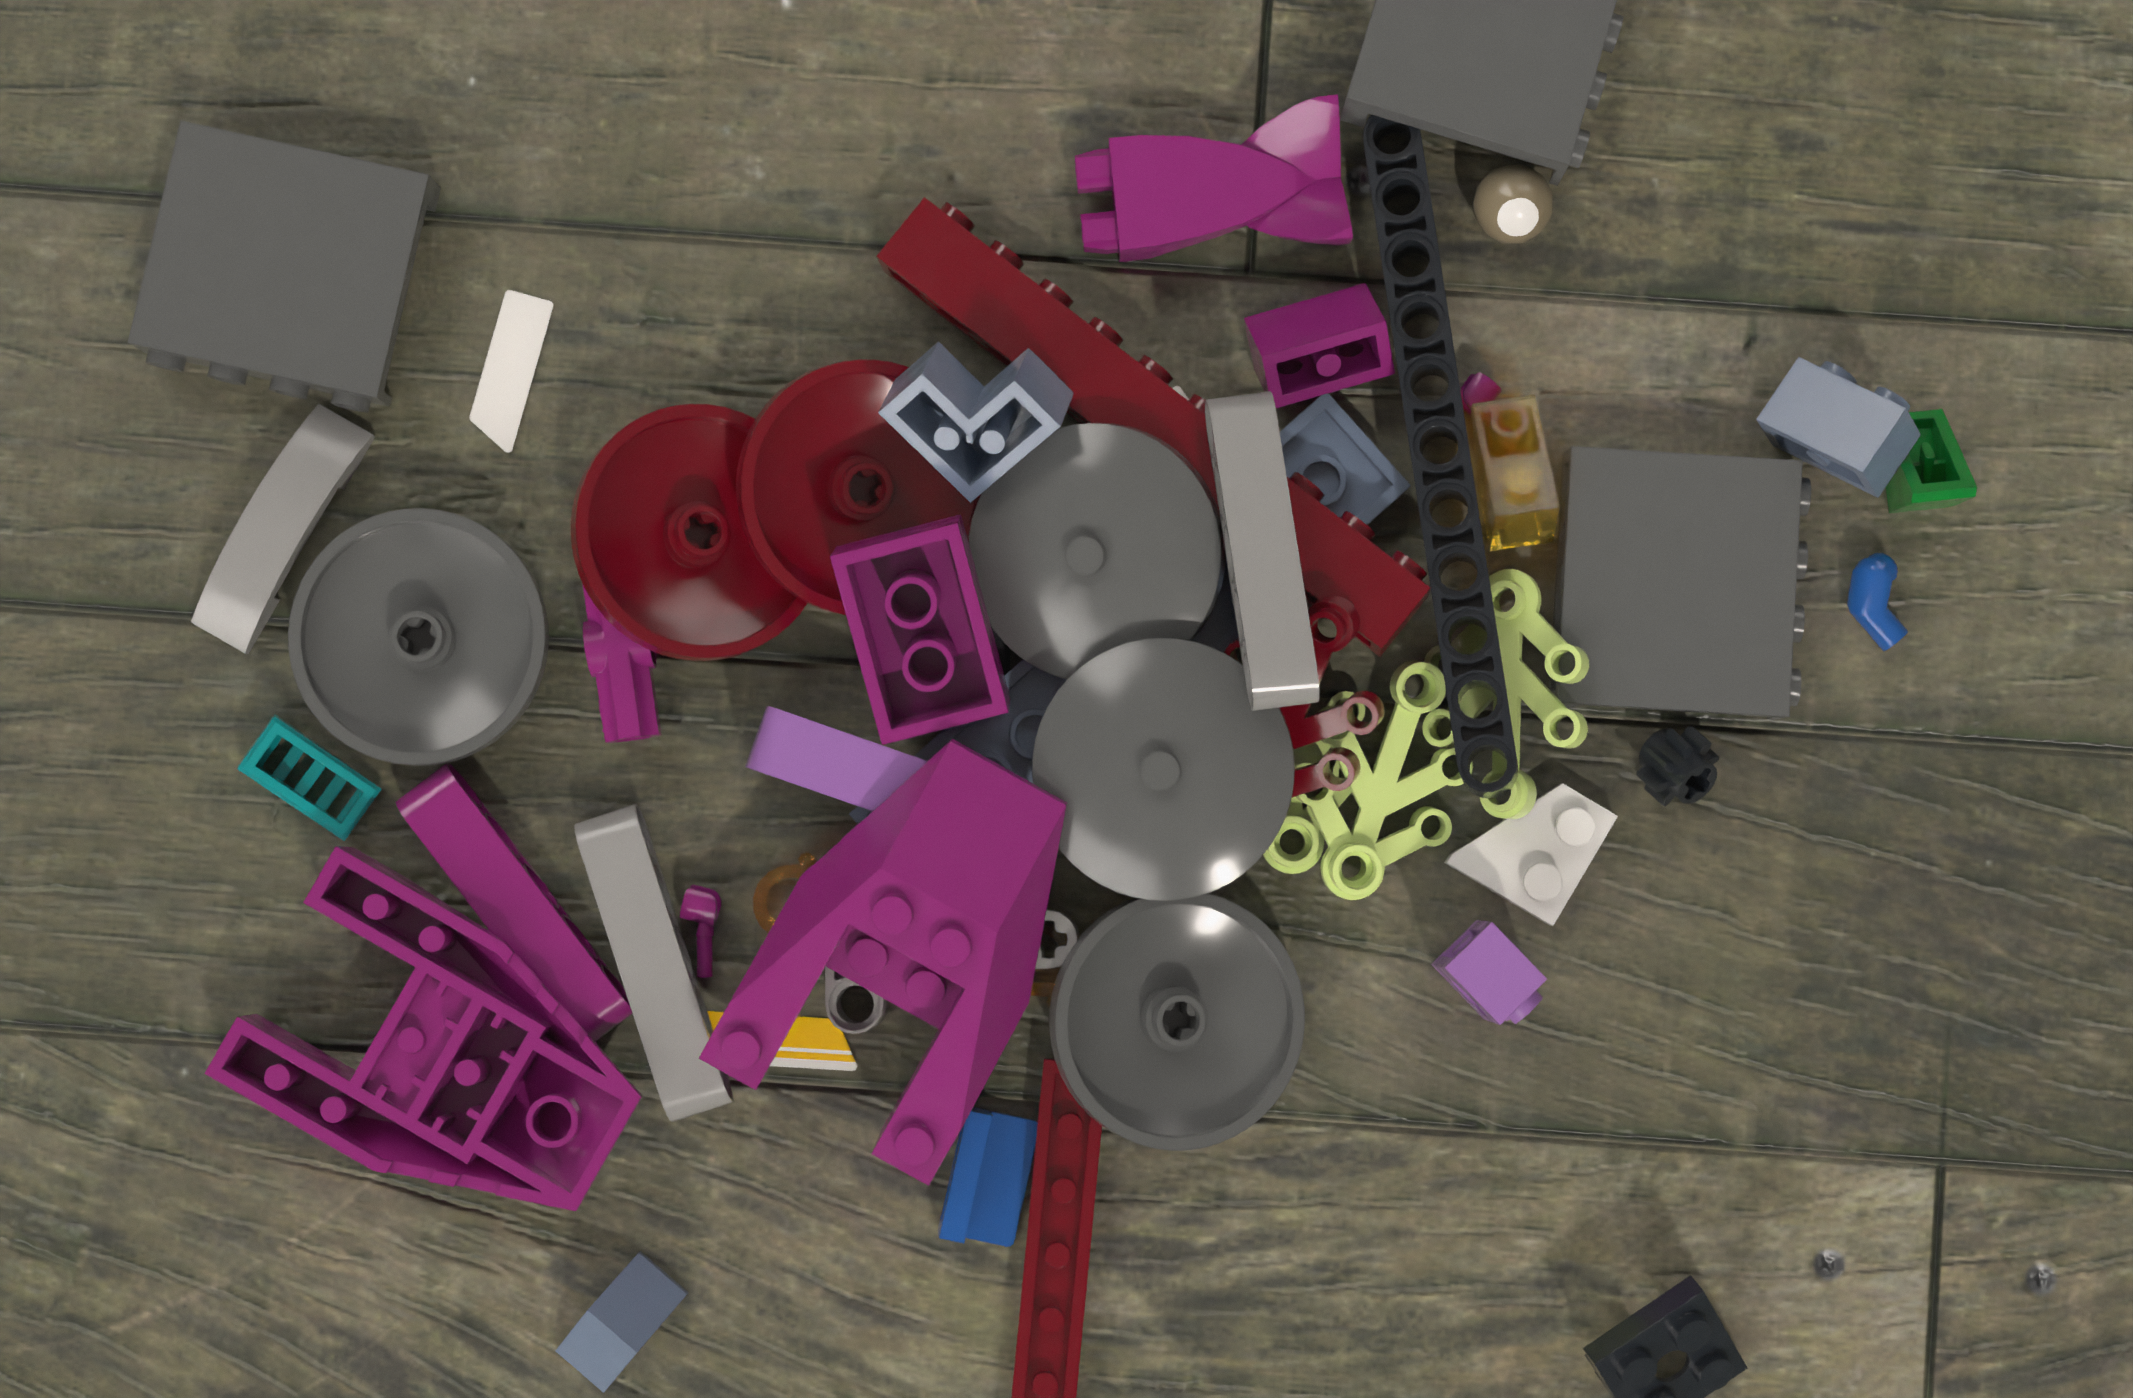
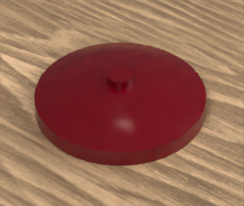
[736,359,982,615]
[571,404,807,661]

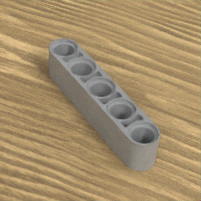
[1205,391,1319,711]
[574,804,733,1122]

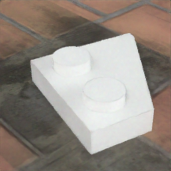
[1444,783,1618,926]

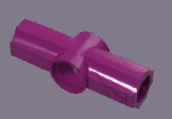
[582,583,662,743]

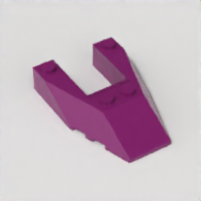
[698,739,1067,1186]
[204,846,643,1211]

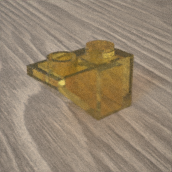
[1471,395,1559,551]

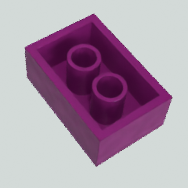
[830,514,1011,745]

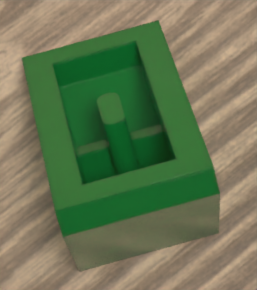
[1886,409,1977,513]

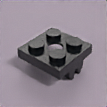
[1583,1275,1748,1398]

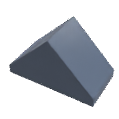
[555,1251,689,1393]

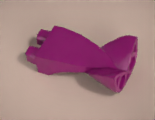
[1075,94,1353,262]

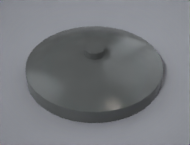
[969,423,1226,679]
[288,508,549,766]
[1032,638,1295,901]
[1049,894,1305,1151]

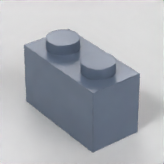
[1756,357,1921,498]

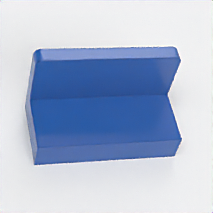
[937,1107,1038,1247]

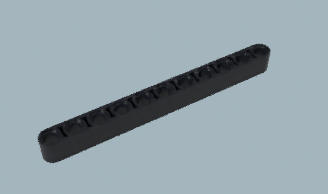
[1363,115,1518,799]

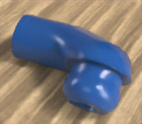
[1847,553,1908,652]

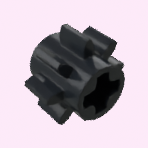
[1636,725,1719,807]

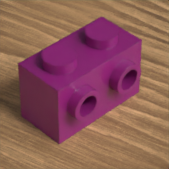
[1244,283,1395,408]

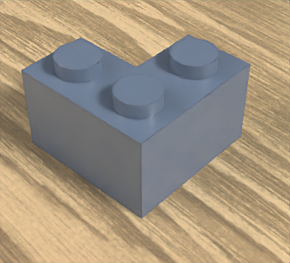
[878,341,1074,503]

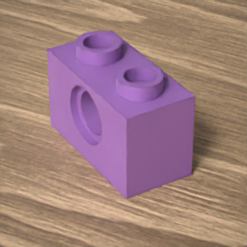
[1431,920,1547,1025]

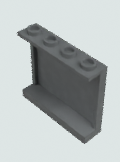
[1340,0,1624,186]
[128,120,441,413]
[1549,446,1811,720]

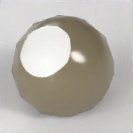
[1473,164,1553,244]

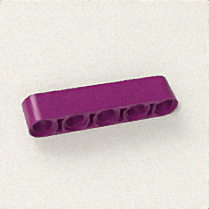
[395,763,632,1042]

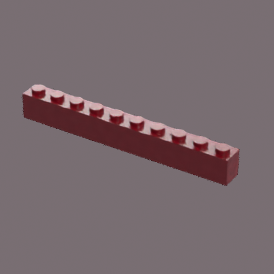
[876,197,1430,657]

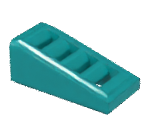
[237,714,382,841]

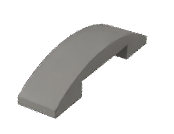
[191,404,376,654]

